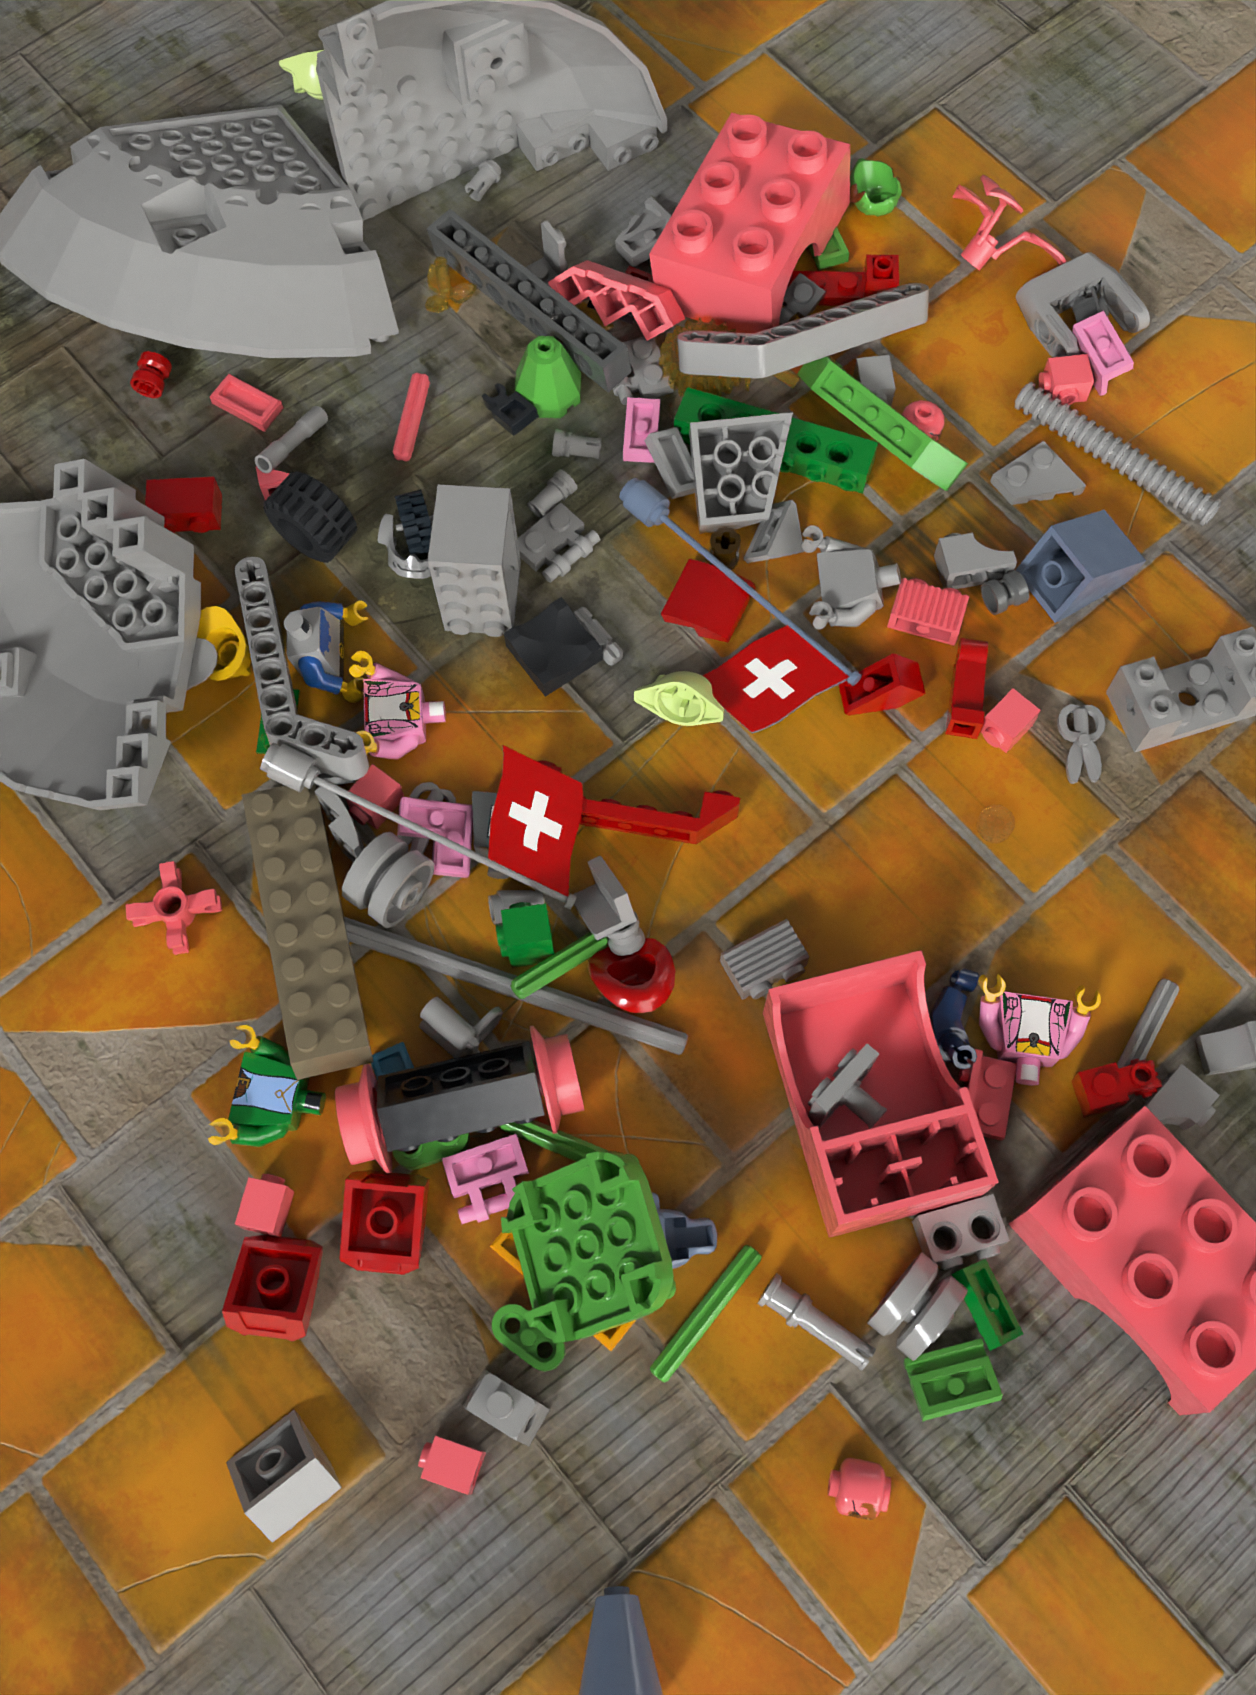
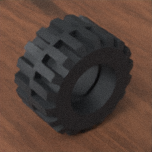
[263,471,357,563]

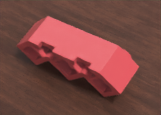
[548,260,686,341]

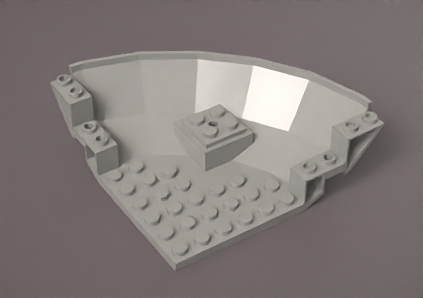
[316,0,667,221]
[0,105,399,358]

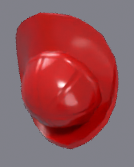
[587,938,676,1013]

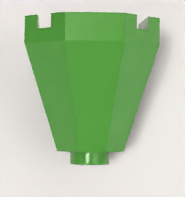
[515,336,582,418]

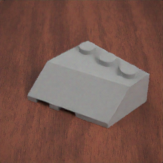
[689,412,793,534]

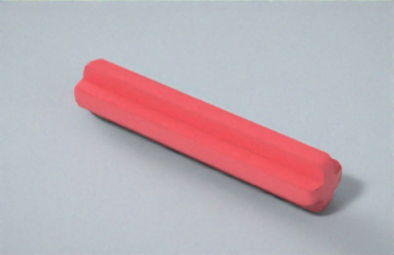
[393,372,430,462]

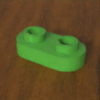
[393,1133,470,1170]
[492,1304,565,1372]

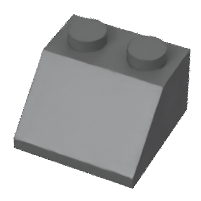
[226,1410,342,1543]

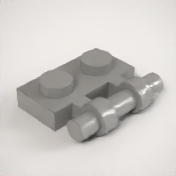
[612,336,674,405]
[518,503,601,583]

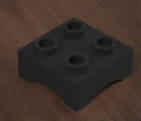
[504,597,602,697]

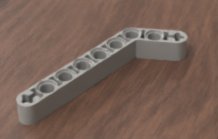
[677,283,929,378]
[235,557,369,781]

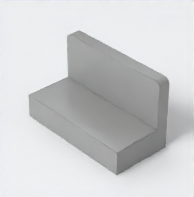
[573,855,637,940]

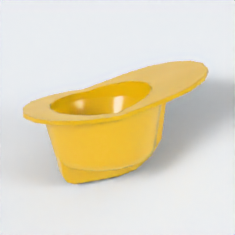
[197,606,252,681]

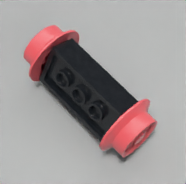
[335,1025,584,1173]

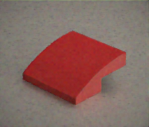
[661,559,756,643]

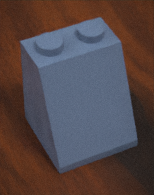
[1016,510,1146,623]

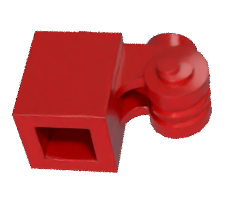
[1071,1058,1162,1118]

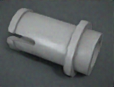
[465,159,501,201]

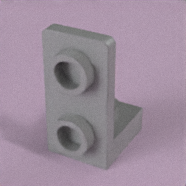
[525,220,568,286]

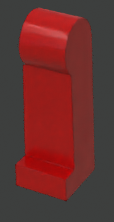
[945,637,988,739]

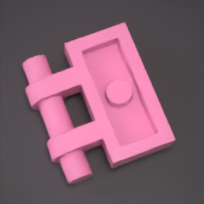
[442,1134,529,1224]

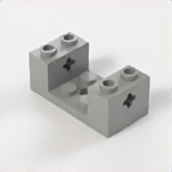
[1106,627,1256,753]

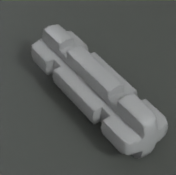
[573,607,623,666]

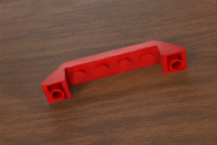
[786,254,900,306]
[538,760,740,844]

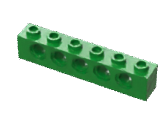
[674,387,878,494]

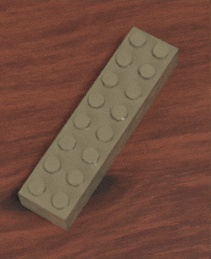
[242,783,374,1080]

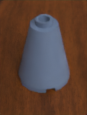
[579,1586,663,1695]

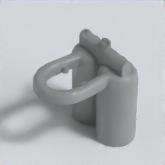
[419,997,503,1058]

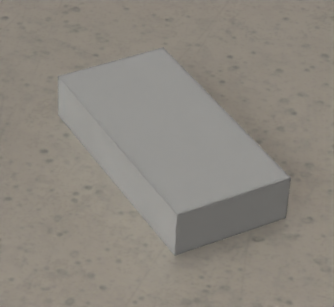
[644,427,695,499]

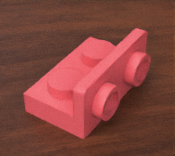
[959,1049,1017,1141]

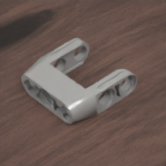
[1015,252,1150,358]

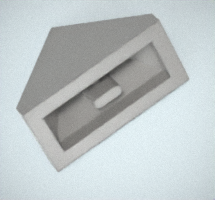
[744,500,804,563]

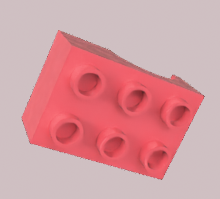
[649,113,850,334]
[763,950,999,1238]
[1009,1106,1256,1416]

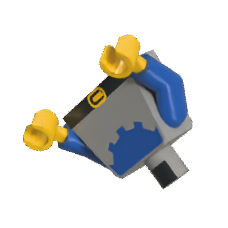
[284,601,368,703]

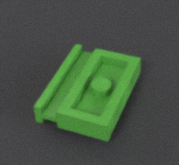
[903,1338,1003,1421]

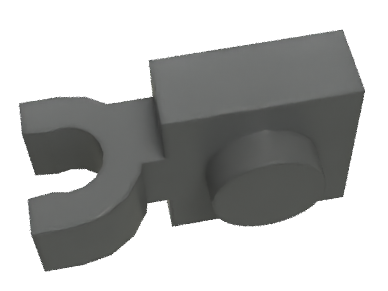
[779,273,826,325]

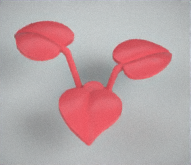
[953,174,1066,271]

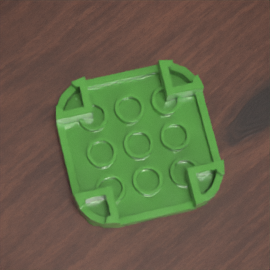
[501,1151,676,1343]

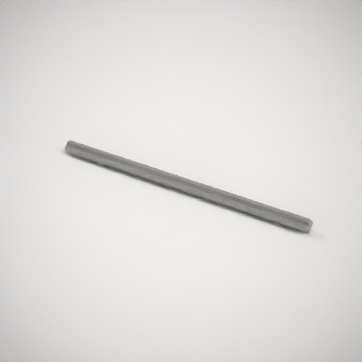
[344,917,688,1055]

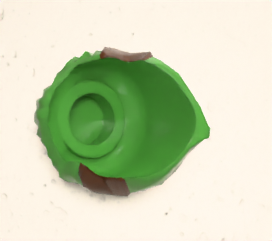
[850,158,903,217]

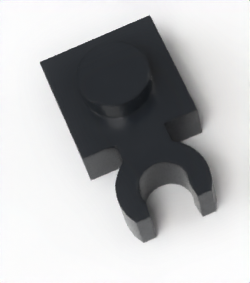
[482,383,539,436]

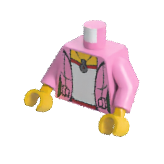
[349,651,446,760]
[978,974,1101,1085]

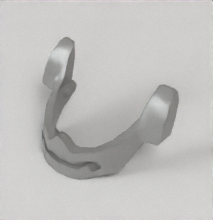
[377,514,431,579]

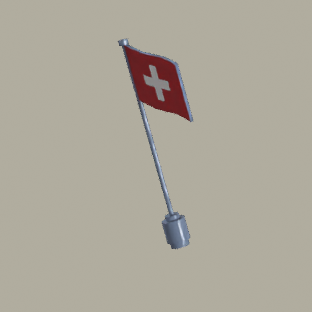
[619,478,862,734]

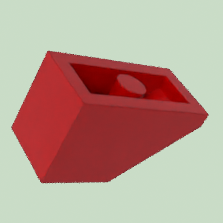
[838,653,926,716]

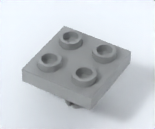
[808,1043,887,1129]

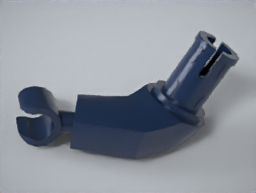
[929,968,979,1069]

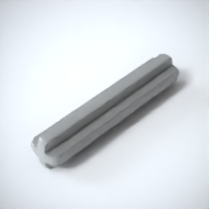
[1117,979,1180,1068]

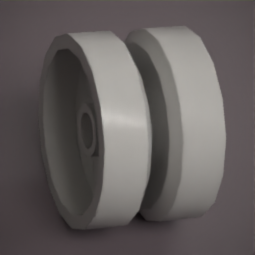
[342,832,435,928]
[867,1252,968,1361]

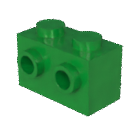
[495,902,555,968]

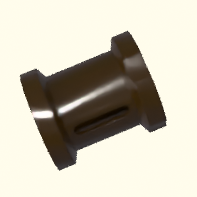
[710,527,741,570]

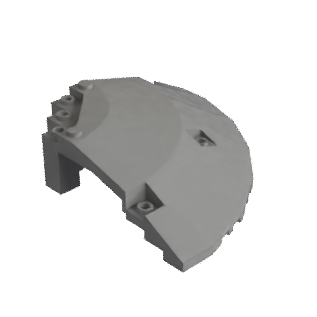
[0,459,201,810]

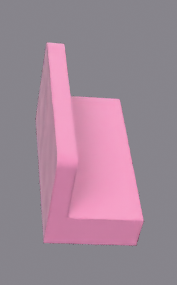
[1072,311,1134,396]

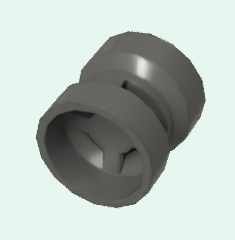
[981,570,1029,615]

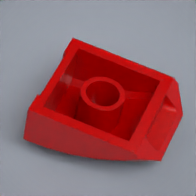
[340,1170,430,1275]
[222,1235,323,1342]

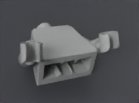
[801,525,901,630]

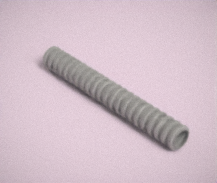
[1015,382,1222,526]

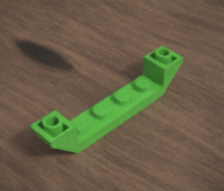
[797,356,968,491]

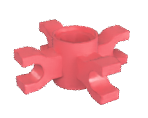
[126,861,222,955]

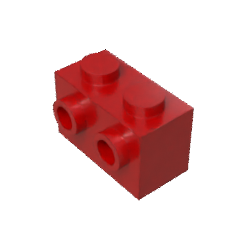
[145,476,222,533]

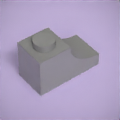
[934,533,1017,589]
[1195,1021,1256,1076]
[1139,1064,1220,1131]

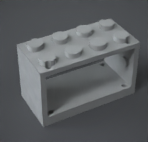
[428,484,521,637]

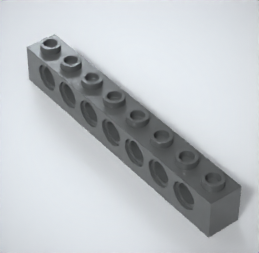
[427,209,632,392]

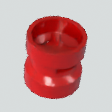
[130,351,172,398]

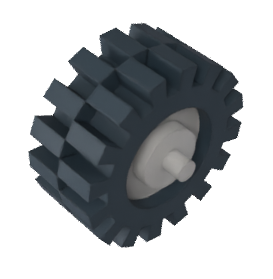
[394,489,434,555]

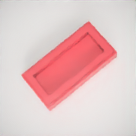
[210,374,284,432]

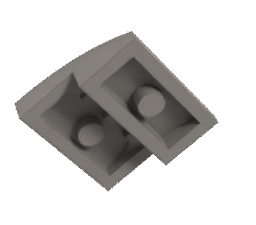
[314,786,365,863]

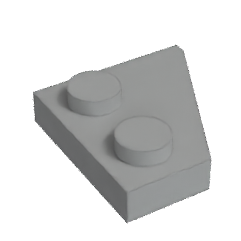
[615,197,671,267]
[990,441,1086,505]

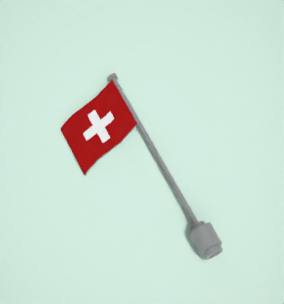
[260,743,583,910]

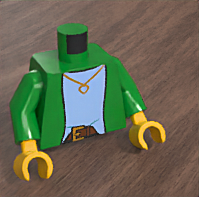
[208,1025,326,1147]

